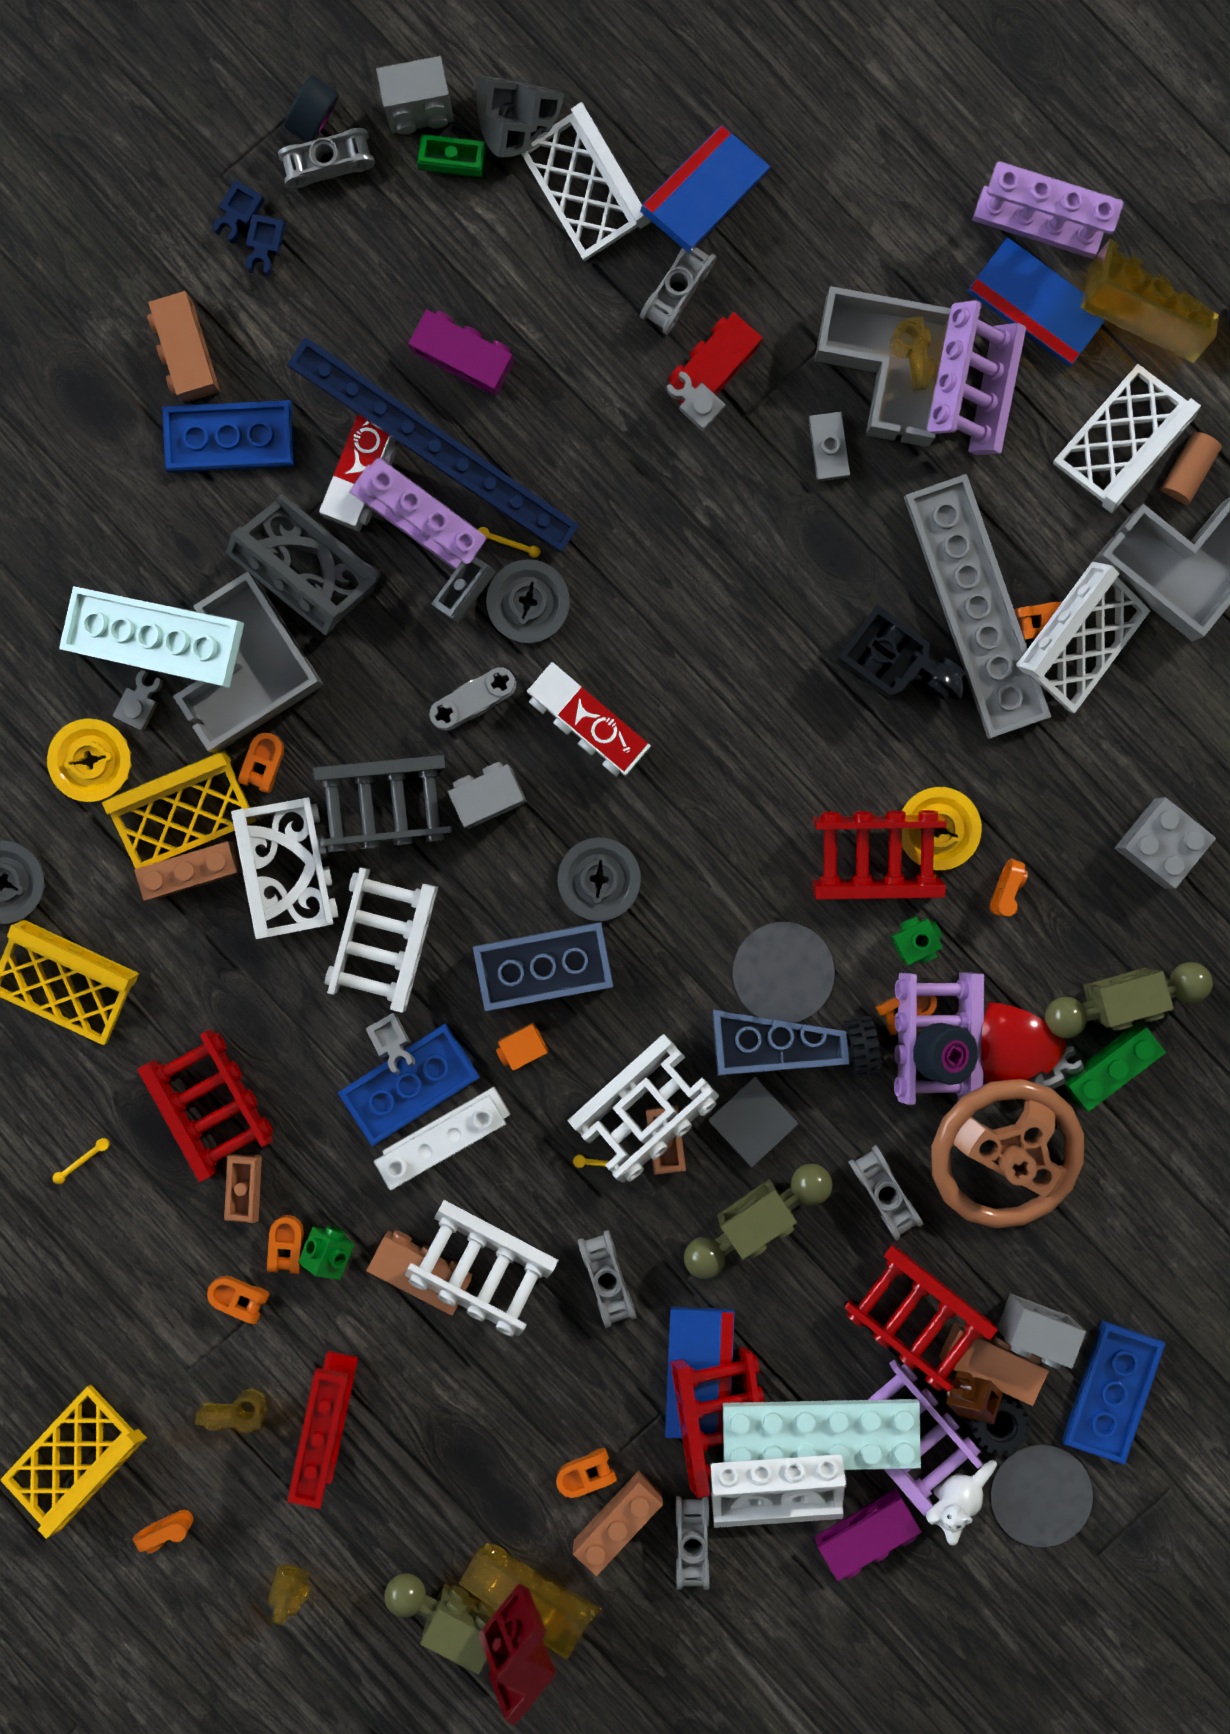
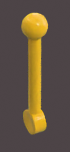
[478,527,541,558]
[52,1138,110,1184]
[573,1154,609,1168]

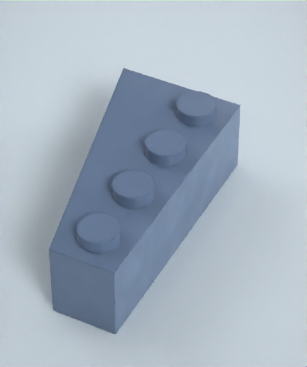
[712,1010,849,1076]

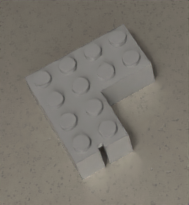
[814,286,951,447]
[1093,497,1230,641]
[173,571,324,754]

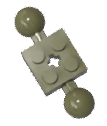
[1045,962,1213,1038]
[684,1164,833,1279]
[384,1573,497,1675]

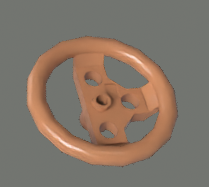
[931,1079,1084,1229]

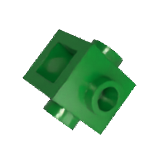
[889,916,943,966]
[298,1225,355,1280]

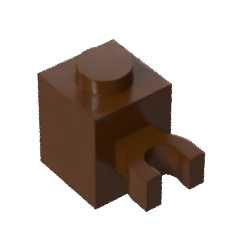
[946,1370,1003,1424]

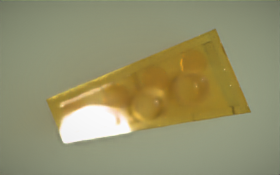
[1080,239,1219,363]
[459,1543,601,1660]

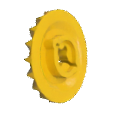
[47,719,132,802]
[901,787,982,870]

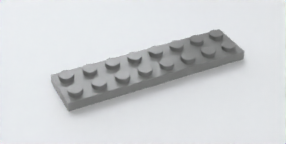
[904,474,1051,739]

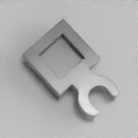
[667,371,726,431]
[113,670,163,731]
[366,1013,415,1075]
[1028,1046,1084,1089]

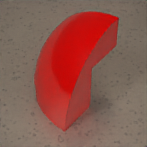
[981,1002,1067,1084]

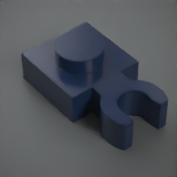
[212,180,265,244]
[246,214,286,277]

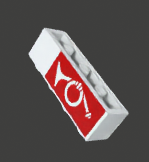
[319,415,397,532]
[527,662,651,777]

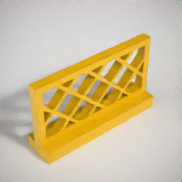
[102,750,256,869]
[0,920,139,1045]
[0,1385,147,1539]

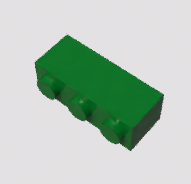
[1062,1024,1166,1112]

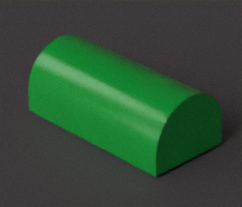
[417,134,486,178]

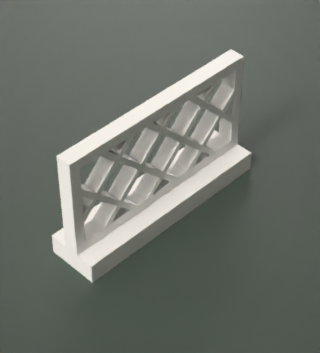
[522,102,651,262]
[1053,364,1201,513]
[1016,562,1151,714]

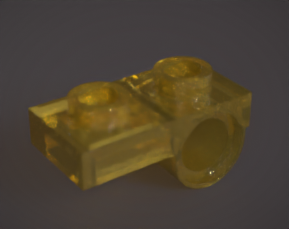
[889,316,935,391]
[195,1388,267,1433]
[268,1564,311,1626]

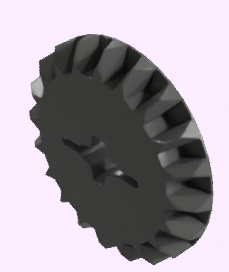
[486,559,570,644]
[557,837,641,921]
[0,841,46,924]

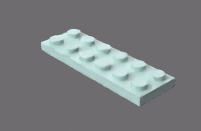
[59,586,244,688]
[723,1399,921,1470]

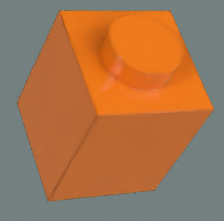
[496,1022,548,1071]

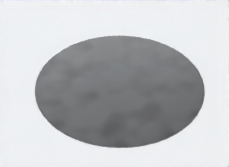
[733,922,835,1023]
[991,1445,1093,1547]

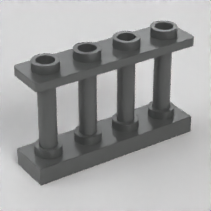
[312,755,452,852]

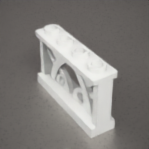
[231,797,338,939]
[711,1454,846,1528]

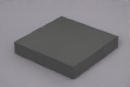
[708,1076,799,1167]

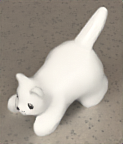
[926,1460,997,1545]

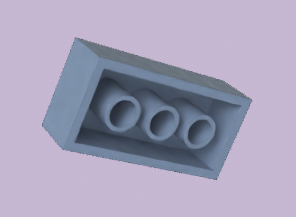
[473,922,613,1011]

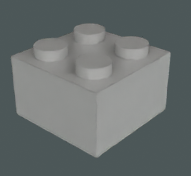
[376,56,454,135]
[448,762,527,829]
[1114,797,1216,889]
[997,1293,1086,1369]

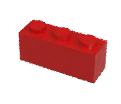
[668,312,763,404]

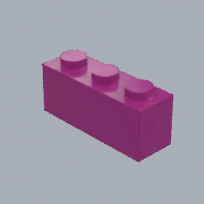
[408,309,514,397]
[815,1488,921,1581]

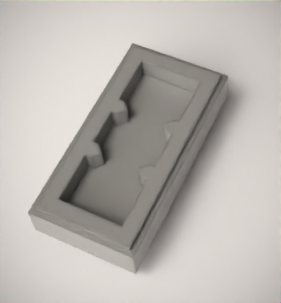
[808,412,850,482]

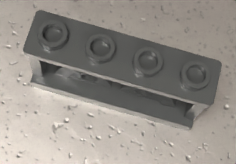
[225,494,380,636]

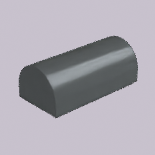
[431,556,496,624]

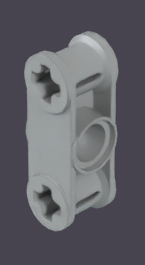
[278,128,375,188]
[639,247,717,335]
[429,667,516,731]
[848,1145,924,1241]
[578,1230,637,1328]
[676,1496,709,1590]

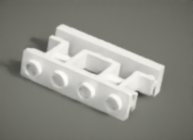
[567,1034,719,1182]

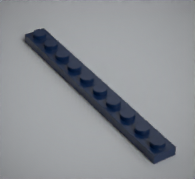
[287,337,579,553]

